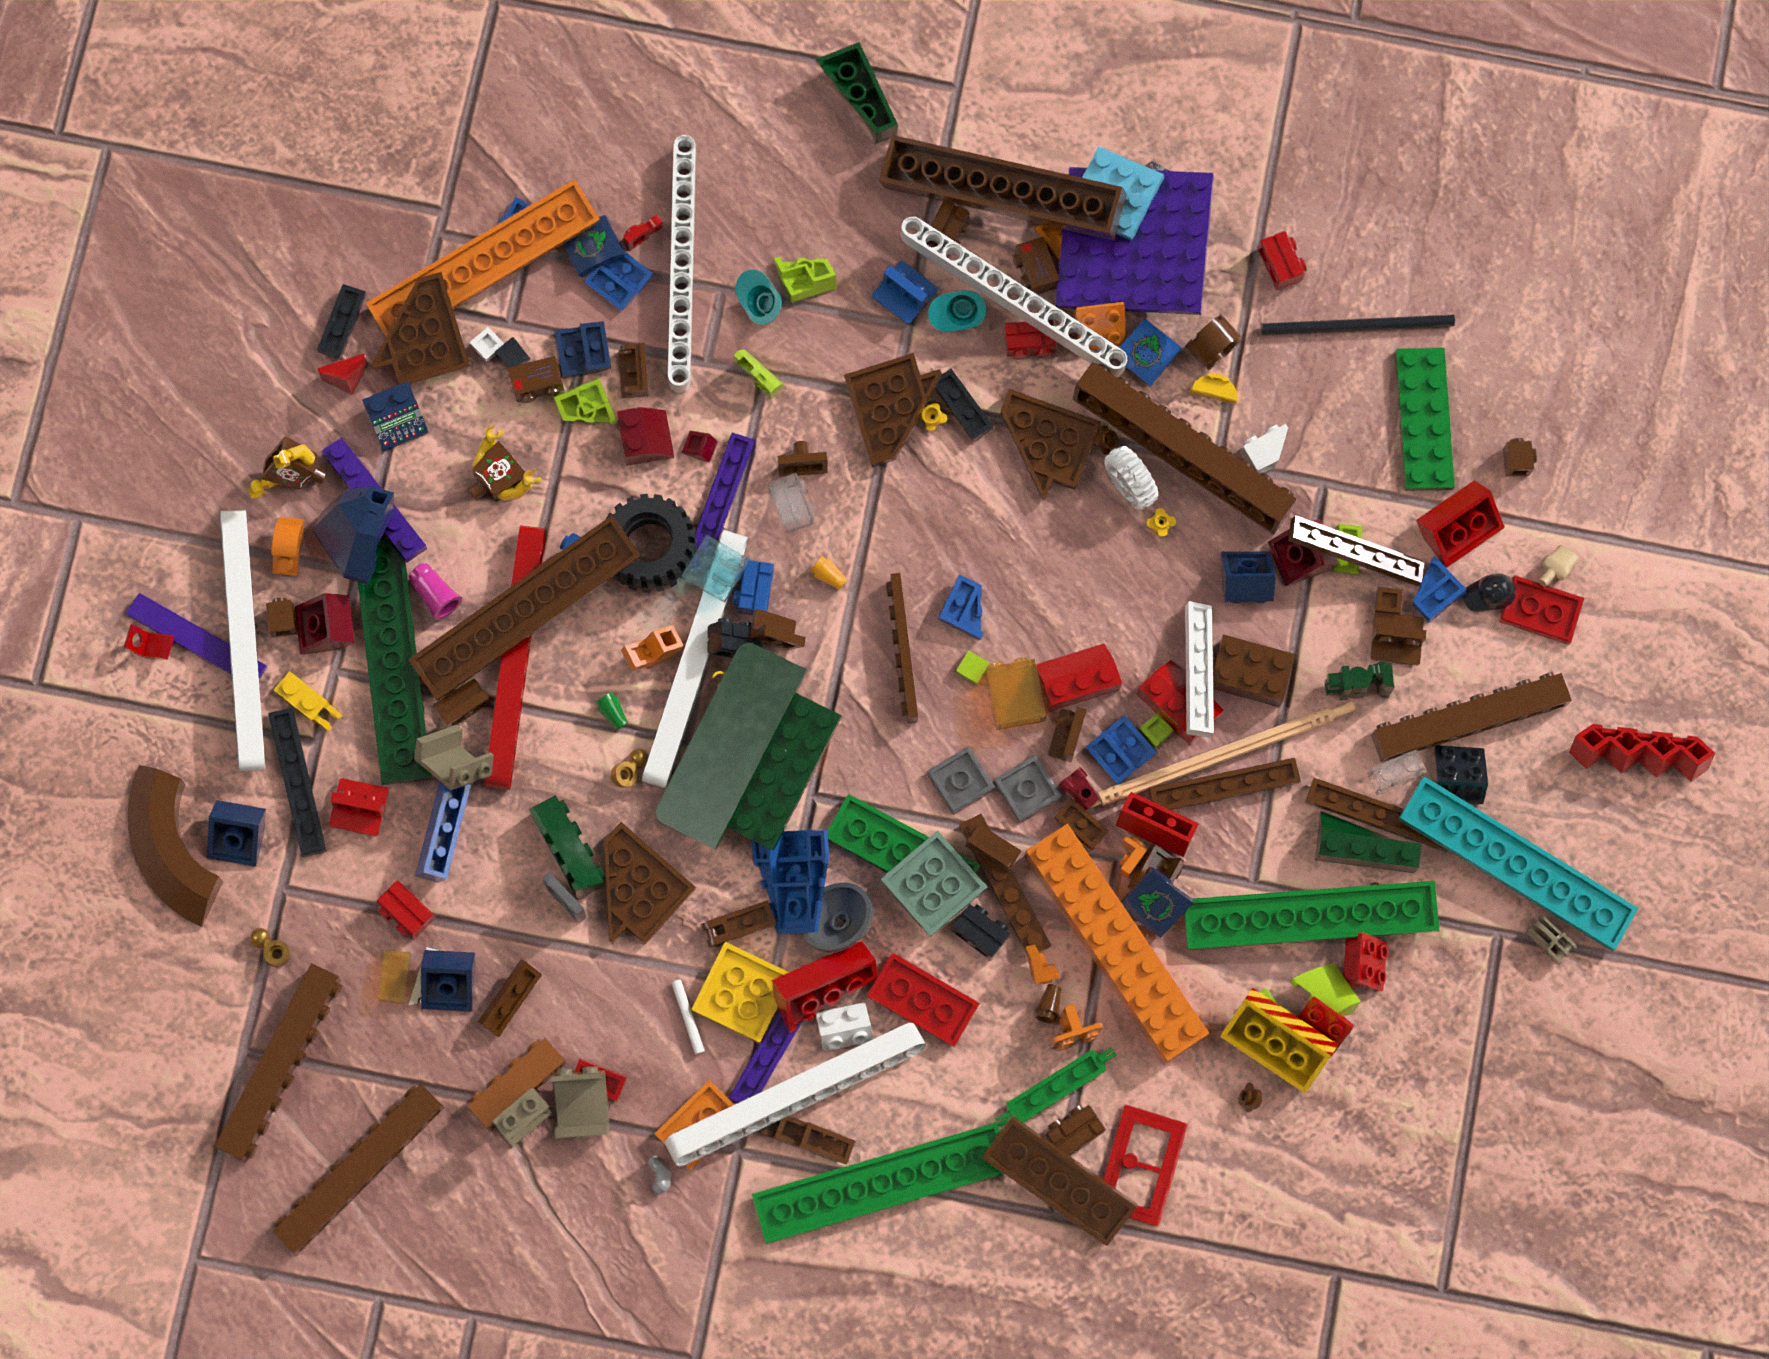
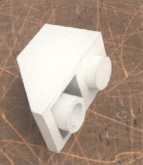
[1240,424,1288,474]

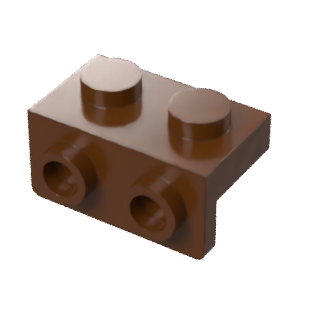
[1128,844,1185,890]

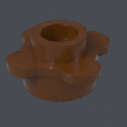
[1093,425,1118,455]
[1238,1083,1263,1112]

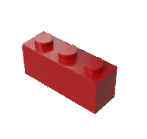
[1115,792,1199,858]

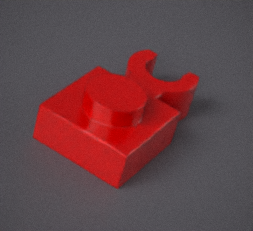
[623,215,663,251]

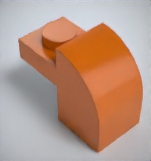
[271,517,304,576]
[621,625,684,671]

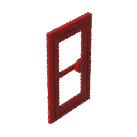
[1103,1104,1188,1227]

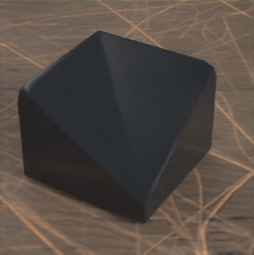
[495,337,530,370]

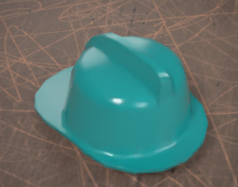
[735,270,782,325]
[928,290,986,332]

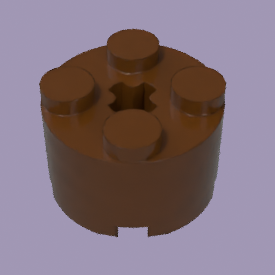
[1185,314,1242,371]

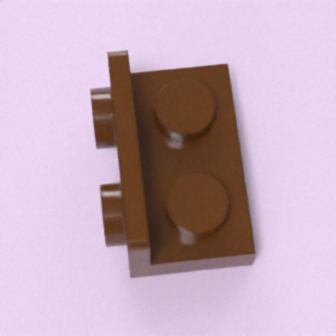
[1048,707,1087,762]

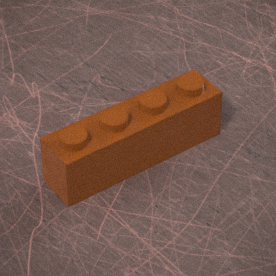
[468,1038,567,1132]

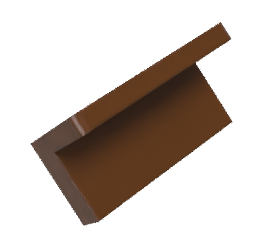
[750,609,806,650]
[433,679,491,728]
[965,824,1021,873]

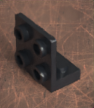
[1434,745,1488,804]

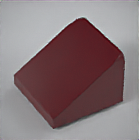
[682,430,718,462]

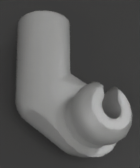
[647,1155,671,1195]

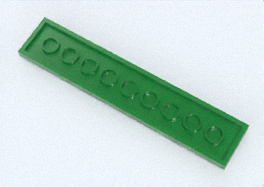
[1184,881,1440,950]
[752,1122,1004,1244]

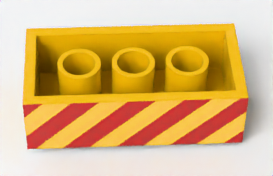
[1220,987,1338,1094]

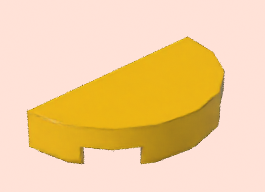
[1189,373,1238,405]

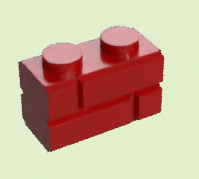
[1257,231,1307,290]
[1004,319,1056,360]
[376,880,435,939]

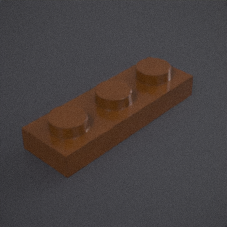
[478,959,542,1037]

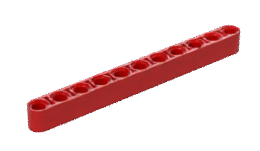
[485,525,545,790]

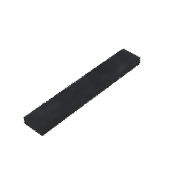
[268,707,327,858]

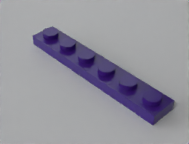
[321,437,427,563]

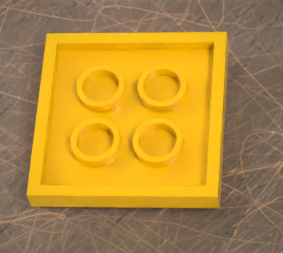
[691,942,789,1044]

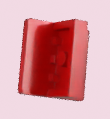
[329,778,389,836]
[1343,932,1388,991]
[1298,996,1354,1058]

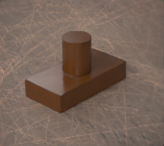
[778,441,828,477]

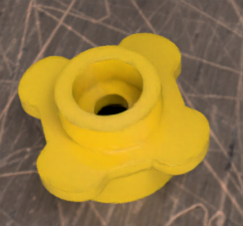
[919,403,947,431]
[1147,508,1176,537]

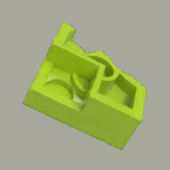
[774,257,837,302]
[733,349,785,399]
[554,378,617,424]
[1290,963,1361,1016]

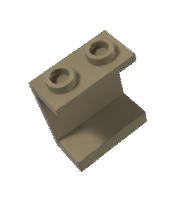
[414,725,494,790]
[550,1066,610,1138]
[493,1087,552,1147]

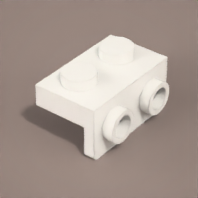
[816,1002,873,1051]

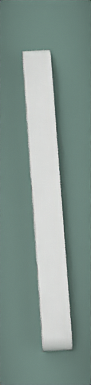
[668,135,696,393]
[901,217,1127,377]
[220,510,265,772]
[642,530,748,789]
[665,1023,926,1166]

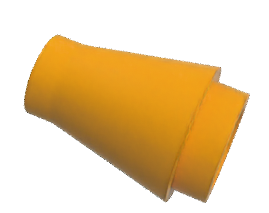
[810,556,847,590]

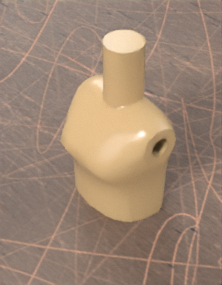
[1539,545,1579,587]

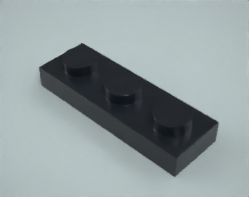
[317,284,367,360]
[935,368,993,442]

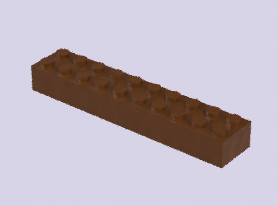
[879,135,1127,241]
[1072,362,1296,535]

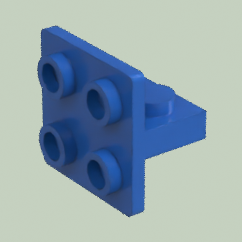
[872,261,938,325]

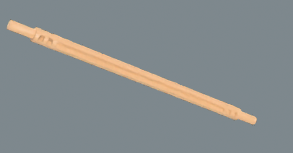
[1078,701,1355,808]

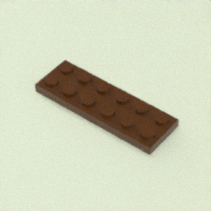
[982,1115,1137,1246]

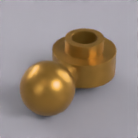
[611,749,649,788]
[250,928,290,967]

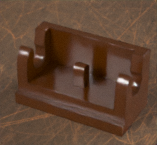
[618,342,648,398]

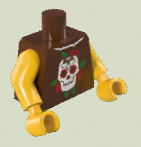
[467,424,542,501]
[248,436,326,499]

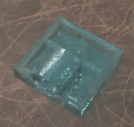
[681,535,750,603]

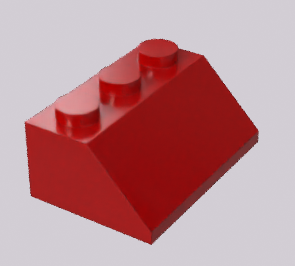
[1416,480,1505,568]
[1034,643,1122,712]
[1136,660,1225,745]

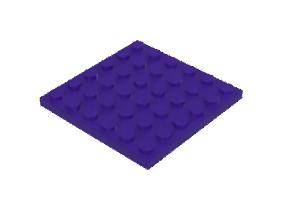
[1055,167,1214,315]

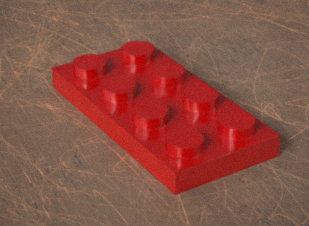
[867,952,980,1048]

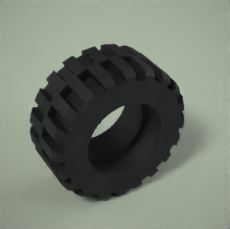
[606,494,697,593]

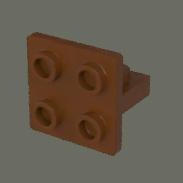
[1370,612,1427,666]

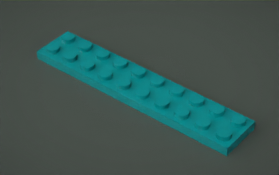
[1398,776,1639,952]

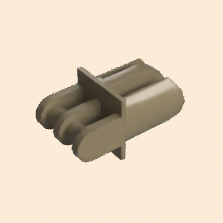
[1525,915,1577,965]

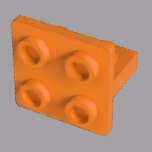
[1072,302,1126,350]
[1050,1004,1103,1051]

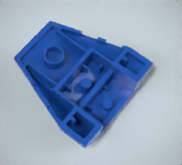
[751,829,829,934]

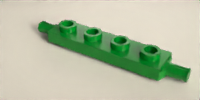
[995,1047,1117,1128]

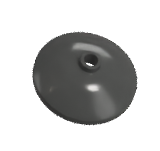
[803,883,873,952]

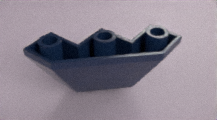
[313,486,394,584]

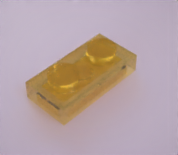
[378,949,411,1004]

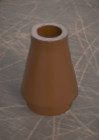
[1035,984,1062,1024]

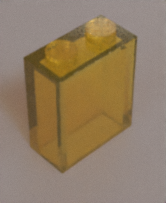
[985,657,1046,730]

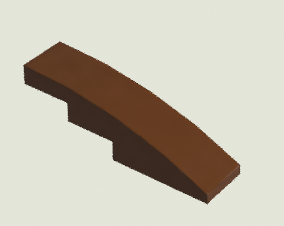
[756,1116,856,1165]

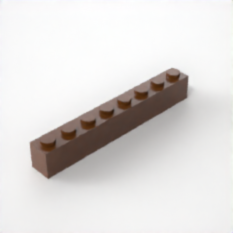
[1371,672,1572,763]
[214,963,342,1163]
[273,1084,444,1256]

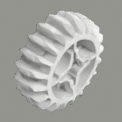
[1104,446,1158,510]

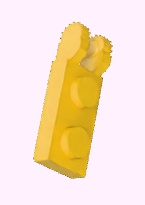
[274,671,342,732]

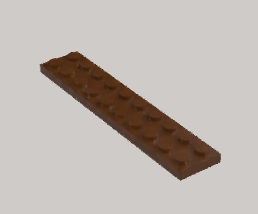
[408,515,642,701]

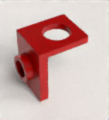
[124,624,174,660]

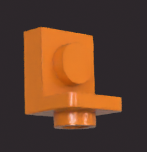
[1119,836,1147,879]
[1025,945,1060,984]

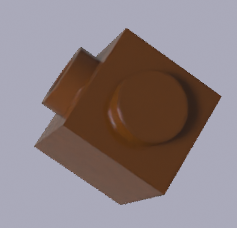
[1503,438,1537,477]

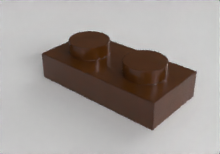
[1054,798,1109,850]

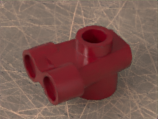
[1058,767,1100,811]

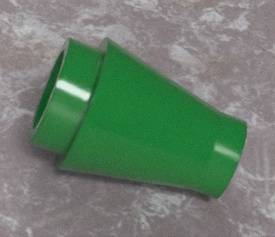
[595,692,629,730]

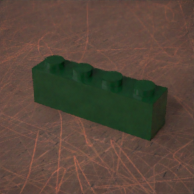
[815,42,898,144]
[529,795,606,900]
[1315,811,1421,873]

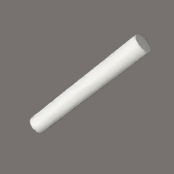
[672,980,705,1055]

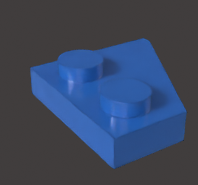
[1413,556,1467,623]
[937,574,983,640]

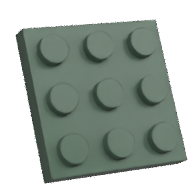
[880,831,987,937]

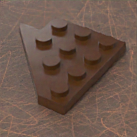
[371,272,470,384]
[844,353,942,467]
[1000,389,1101,501]
[604,822,696,945]

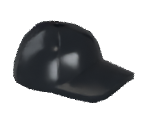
[1463,573,1516,612]

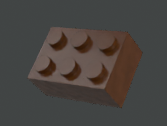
[1213,634,1295,707]

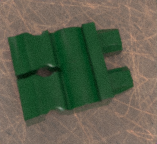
[1324,661,1395,701]

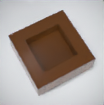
[1375,587,1403,614]

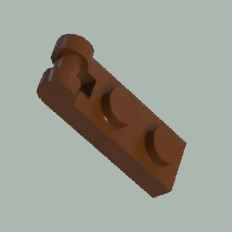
[701,900,776,948]

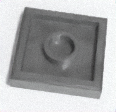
[926,746,995,815]
[993,755,1062,823]
[543,872,586,923]

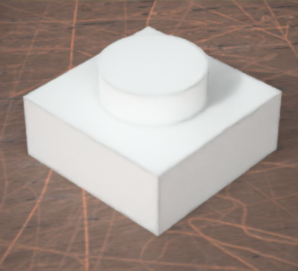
[470,327,504,362]

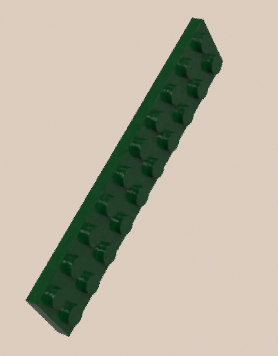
[358,539,432,786]

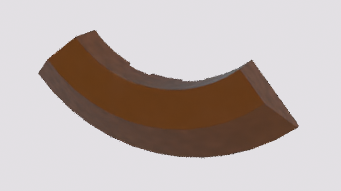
[128,765,223,927]

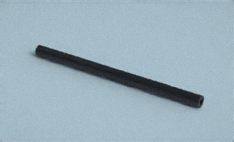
[1261,314,1455,335]

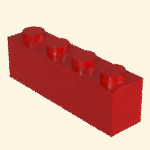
[772,941,878,1033]

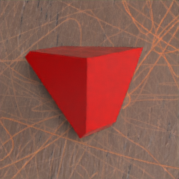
[317,354,368,395]

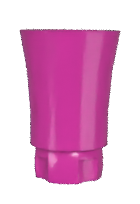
[408,563,462,620]

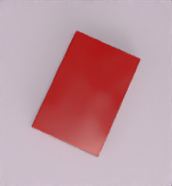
[1499,575,1585,645]

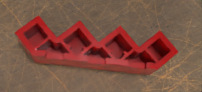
[1569,724,1715,782]

